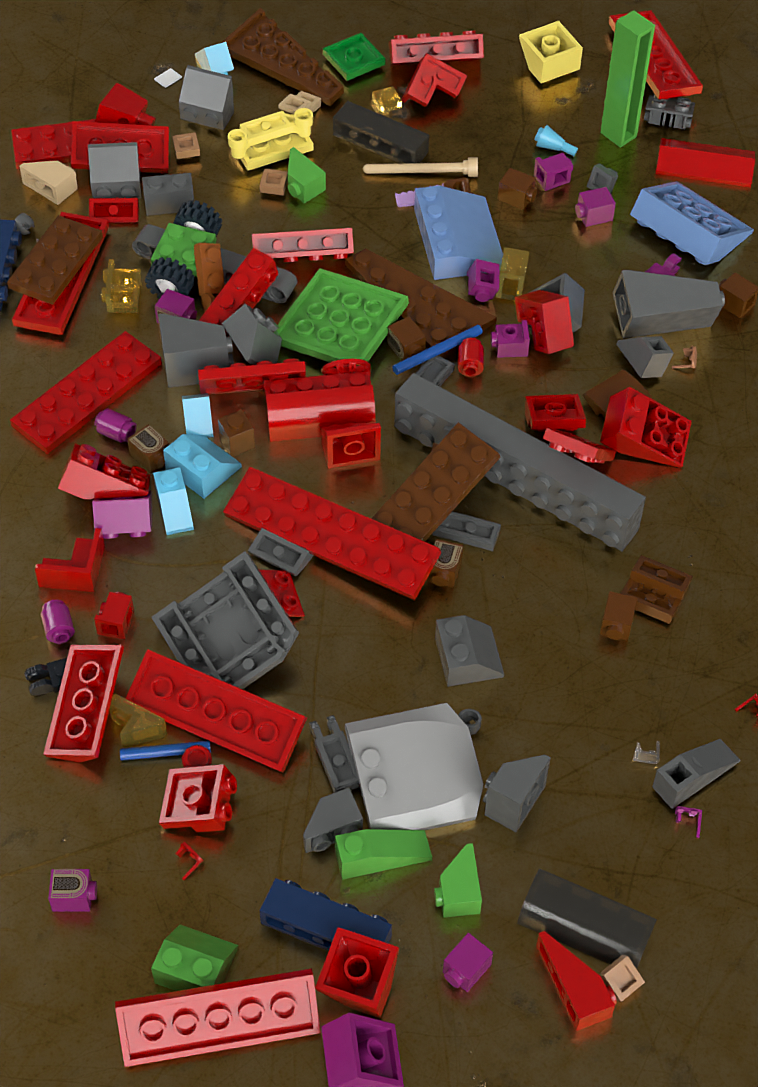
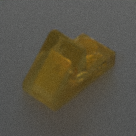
[496,247,530,301]
[110,693,167,747]

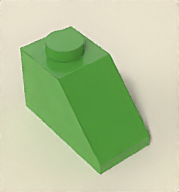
[288,147,326,204]
[434,843,482,918]

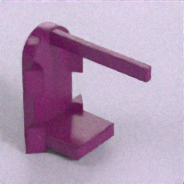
[675,806,702,838]

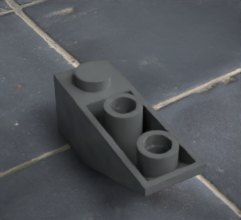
[652,739,740,809]

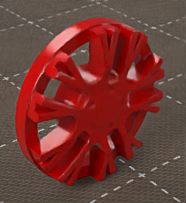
[322,359,371,375]

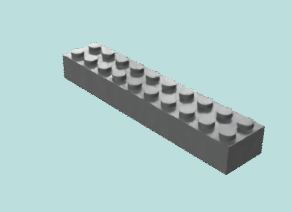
[394,373,646,552]

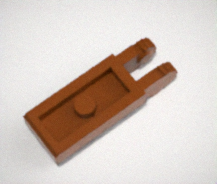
[194,243,225,313]

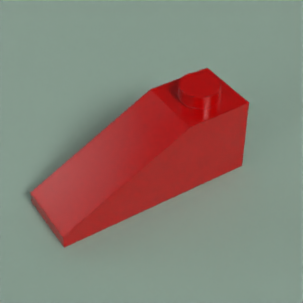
[536,931,617,1031]

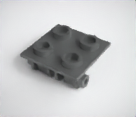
[644,94,695,130]

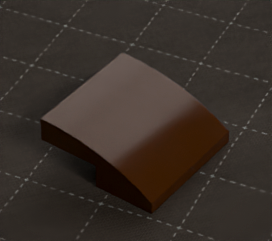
[583,370,654,418]
[620,555,693,624]

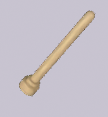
[363,157,478,177]

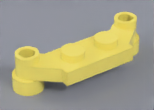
[228,108,313,159]

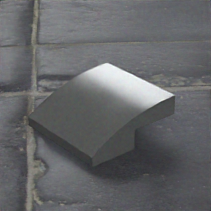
[248,528,314,576]

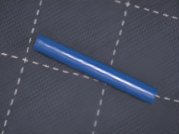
[120,741,211,760]

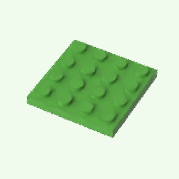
[276,268,409,366]

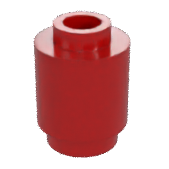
[458,338,484,377]

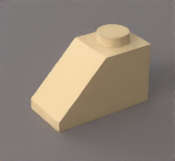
[20,161,78,205]

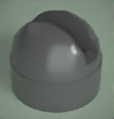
[15,213,35,235]
[458,709,482,735]

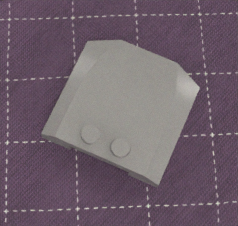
[345,703,484,830]

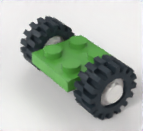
[145,200,222,299]

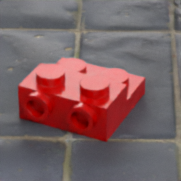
[525,394,586,432]
[159,764,237,832]

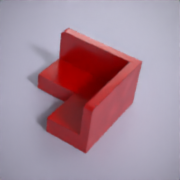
[401,53,467,107]
[515,290,574,354]
[35,528,105,592]

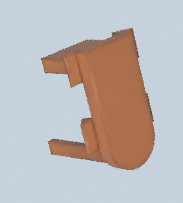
[672,345,697,369]

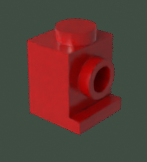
[94,592,134,640]

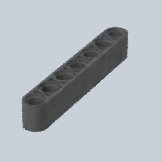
[132,224,298,304]

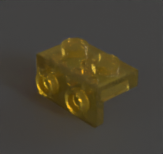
[101,259,142,313]

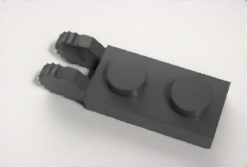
[309,715,360,793]

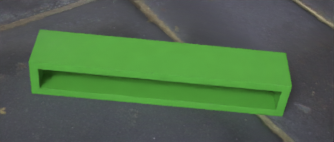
[600,10,655,148]

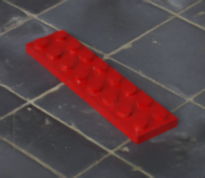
[223,467,441,600]

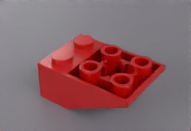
[600,387,692,468]
[58,443,151,499]

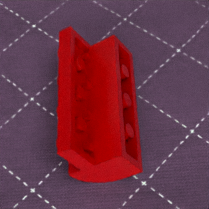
[264,371,376,442]

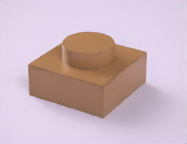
[172,132,200,159]
[259,169,288,196]
[599,955,645,1002]

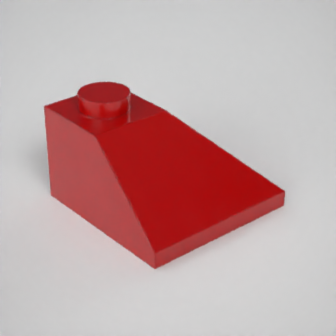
[321,423,381,469]
[315,927,399,1018]

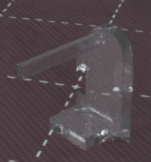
[633,741,660,764]

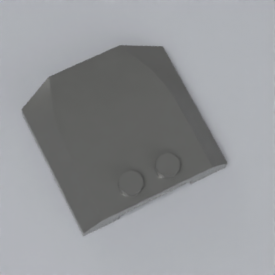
[152,551,299,690]

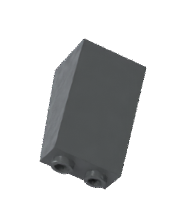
[612,270,725,339]

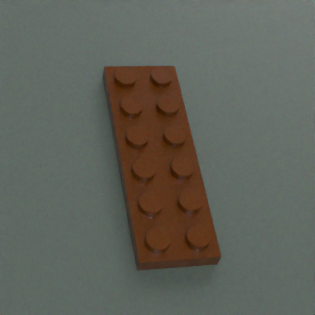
[371,422,501,542]

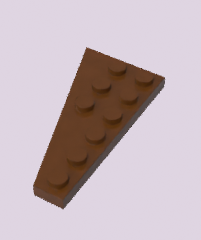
[221,8,344,106]
[345,248,497,356]

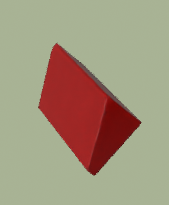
[89,198,139,223]

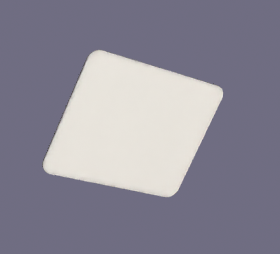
[154,69,182,88]

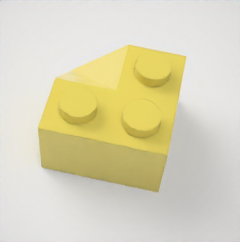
[519,21,583,83]

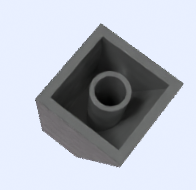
[158,314,234,388]

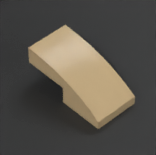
[279,91,321,114]

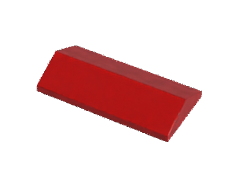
[656,138,755,188]
[43,645,124,763]

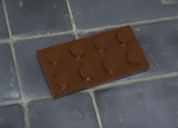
[7,215,103,305]

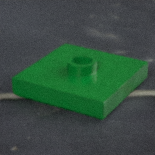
[323,33,386,81]

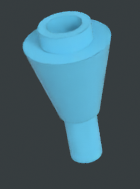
[534,125,578,157]

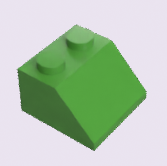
[151,925,239,991]

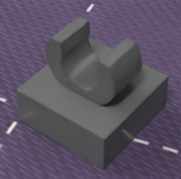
[587,164,618,194]

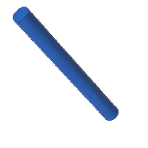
[392,325,483,375]

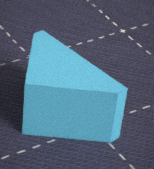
[182,393,214,438]

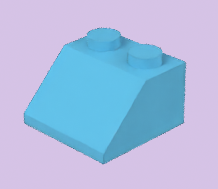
[163,434,242,499]

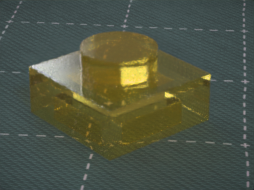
[372,86,402,114]

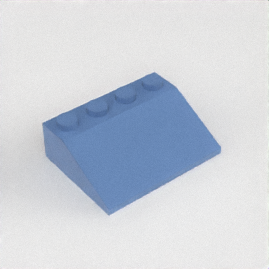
[630,181,754,265]
[414,185,507,280]

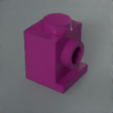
[534,153,573,191]
[467,259,499,302]
[491,320,530,358]

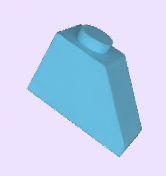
[195,42,234,75]
[153,467,194,535]

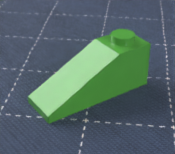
[335,829,433,880]

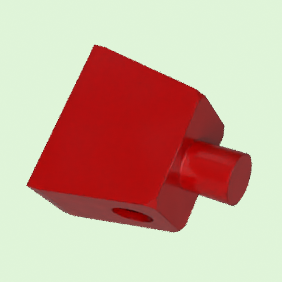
[95,83,156,126]

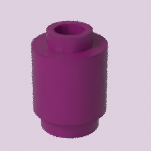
[95,408,137,443]
[41,600,75,644]

